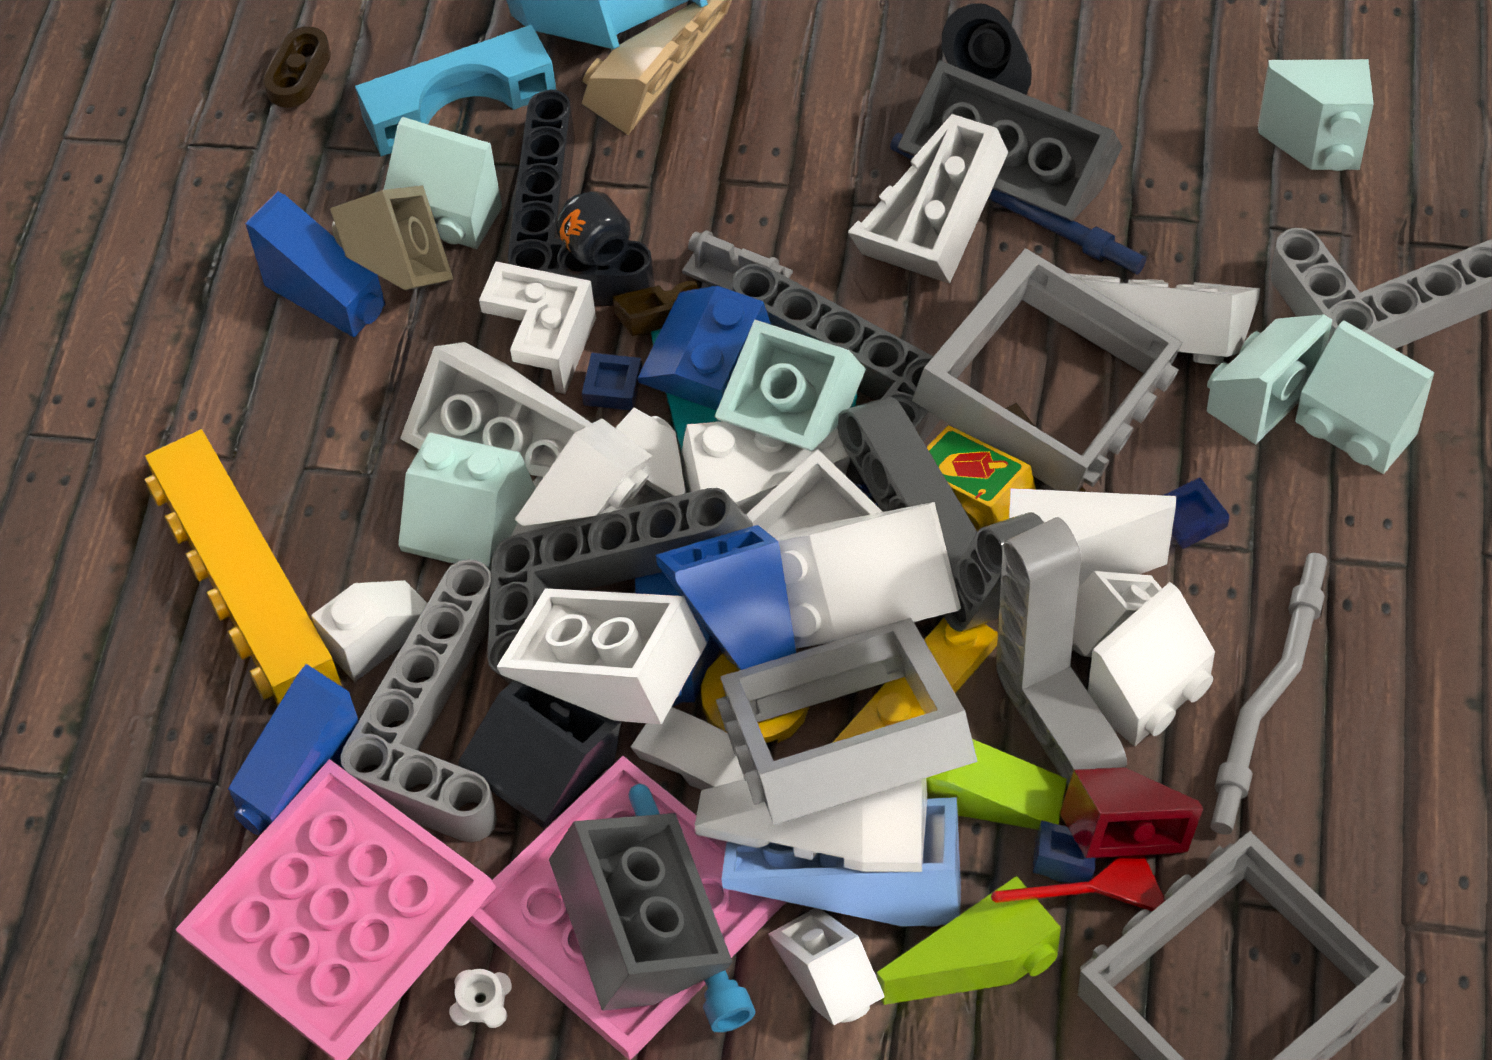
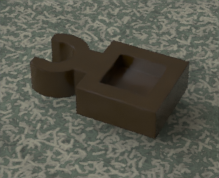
[613,281,697,336]

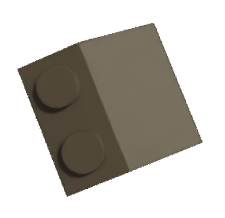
[330,185,453,290]

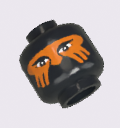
[556,191,631,266]

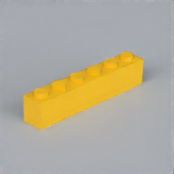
[144,429,341,705]

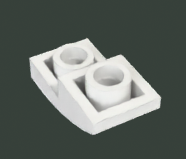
[631,707,744,790]

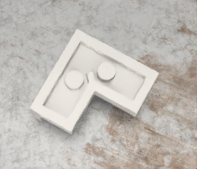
[479,262,596,394]
[746,449,883,538]

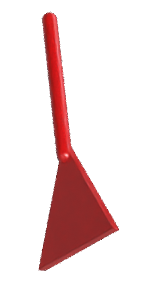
[991,855,1166,911]

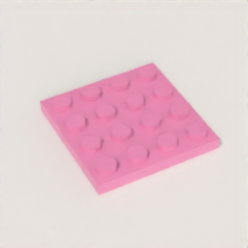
[468,756,786,1060]
[175,759,496,1060]

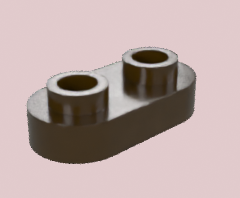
[264,26,331,108]

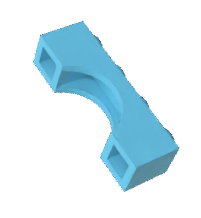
[355,25,556,156]

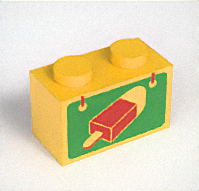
[927,425,1036,532]

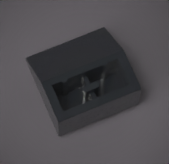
[458,680,621,829]

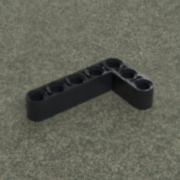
[508,90,655,306]

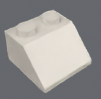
[514,418,652,526]
[1088,582,1215,746]

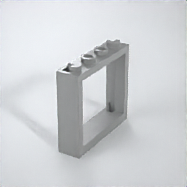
[912,248,1183,492]
[716,618,978,825]
[1077,831,1405,1060]

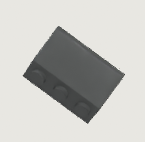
[549,813,733,1011]

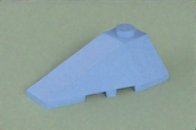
[721,797,961,927]

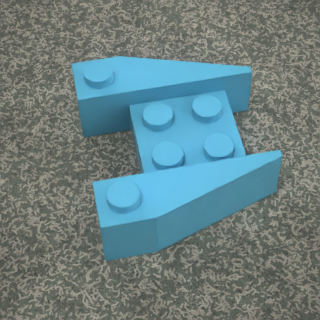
[506,0,708,49]

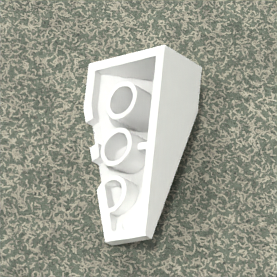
[1068,273,1260,364]
[400,342,592,477]
[695,778,927,872]

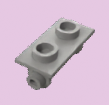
[682,230,793,291]

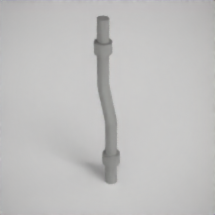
[1210,553,1328,835]

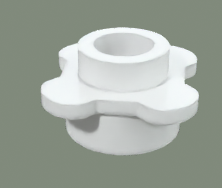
[449,969,512,1028]

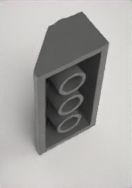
[897,60,1123,222]

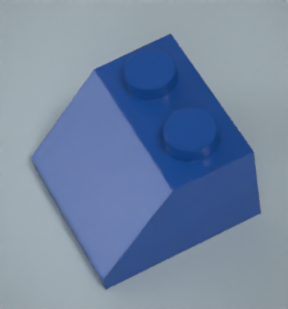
[637,286,771,411]

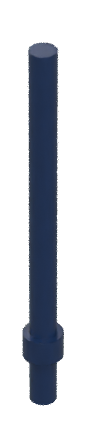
[890,132,1146,275]

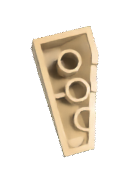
[581,0,732,135]

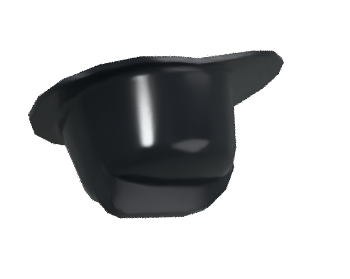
[942,3,1032,95]

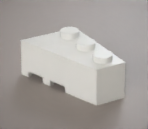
[848,114,1008,284]
[680,421,851,514]

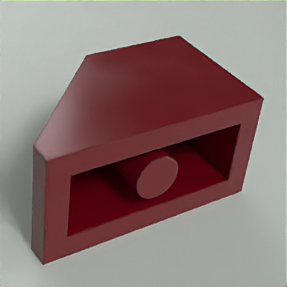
[1060,767,1203,858]

